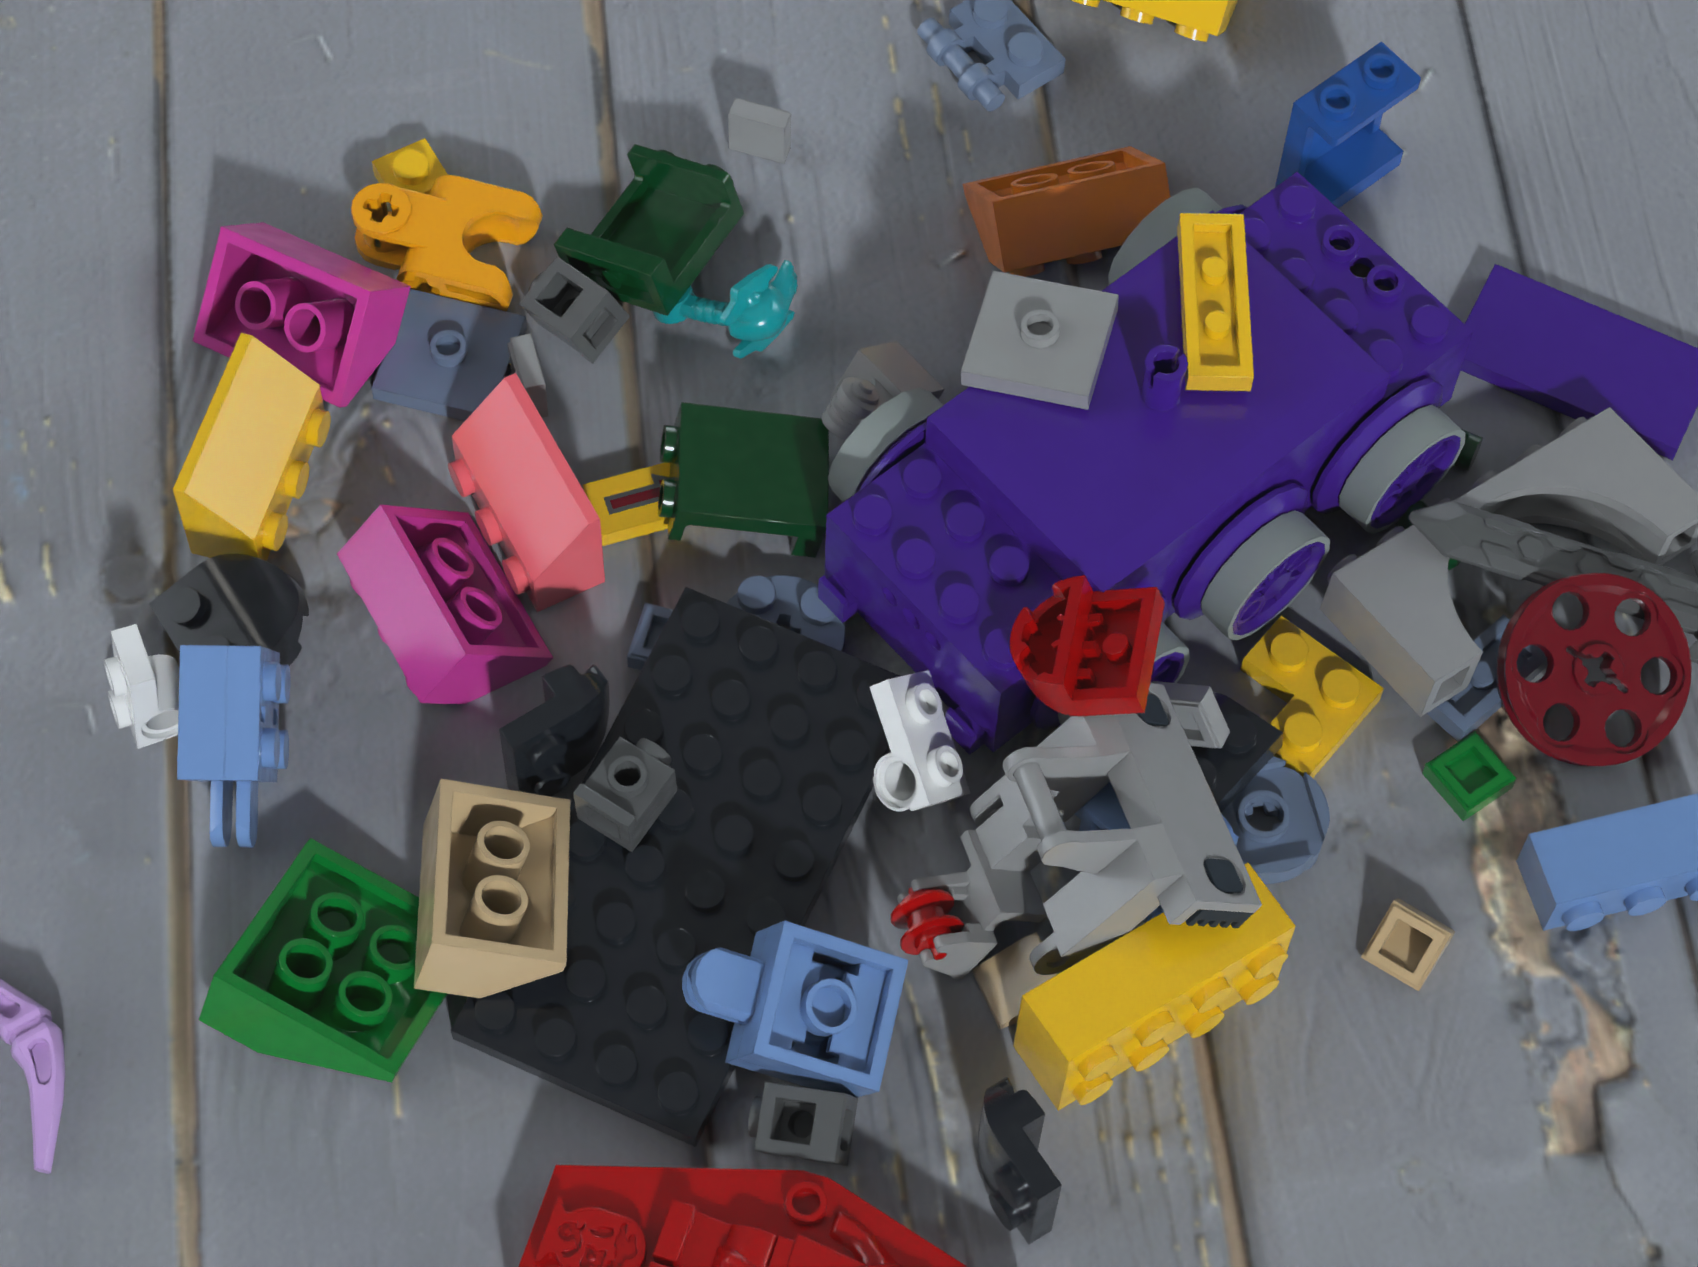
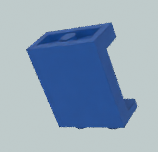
[1275,41,1421,208]

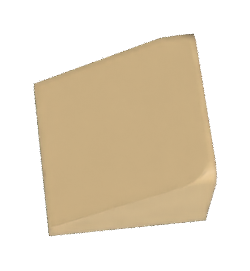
[1361,898,1455,991]
[972,932,1058,1030]

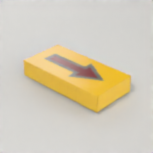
[582,463,670,546]

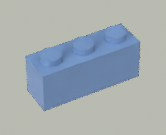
[1516,793,1698,931]

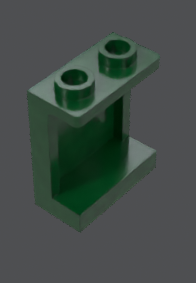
[554,144,744,316]
[658,402,829,558]

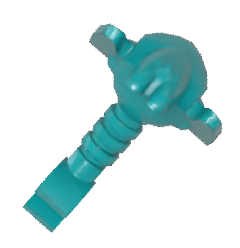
[652,260,798,359]

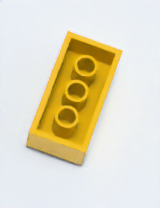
[1013,862,1296,1111]

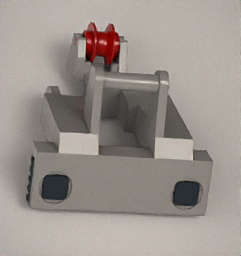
[890,683,1262,979]

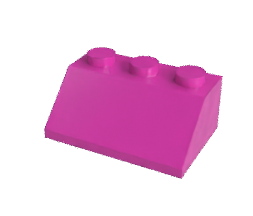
[192,222,411,408]
[337,504,553,704]

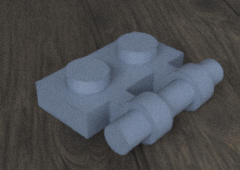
[917,0,1066,112]

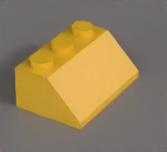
[173,333,331,561]

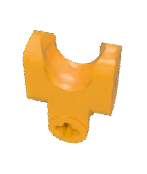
[351,175,543,312]

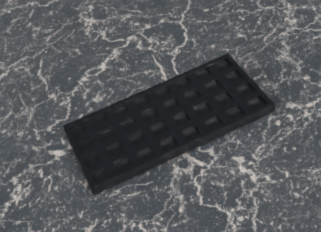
[451,587,900,1147]

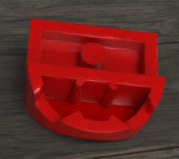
[1010,575,1165,716]

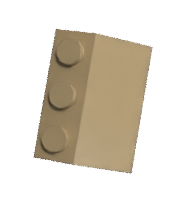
[414,778,570,999]

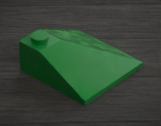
[199,838,447,1083]

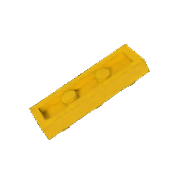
[1177,213,1254,391]

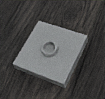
[961,271,1119,410]

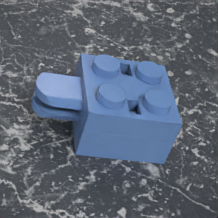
[177,645,291,848]
[682,921,909,1098]

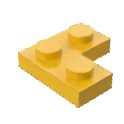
[1240,615,1384,778]

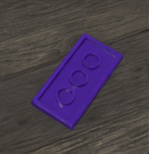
[1460,264,1698,461]

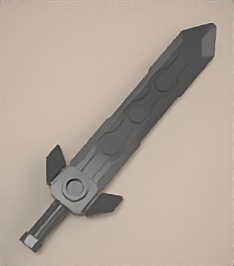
[1409,501,1698,664]

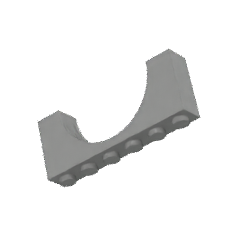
[1320,407,1698,717]

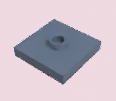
[371,289,527,421]

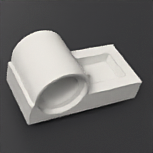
[103,624,179,749]
[869,670,970,812]

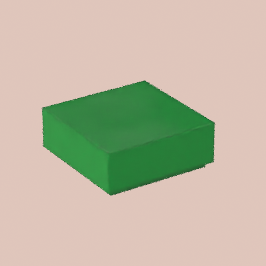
[1422,731,1517,821]

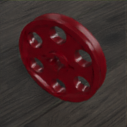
[1496,573,1692,766]

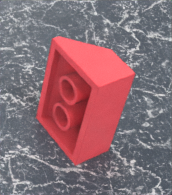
[448,373,605,612]

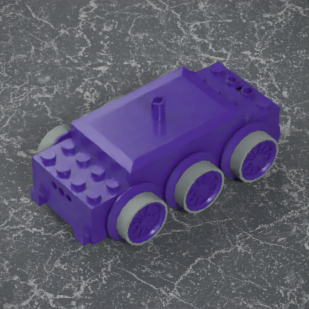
[818,172,1473,755]

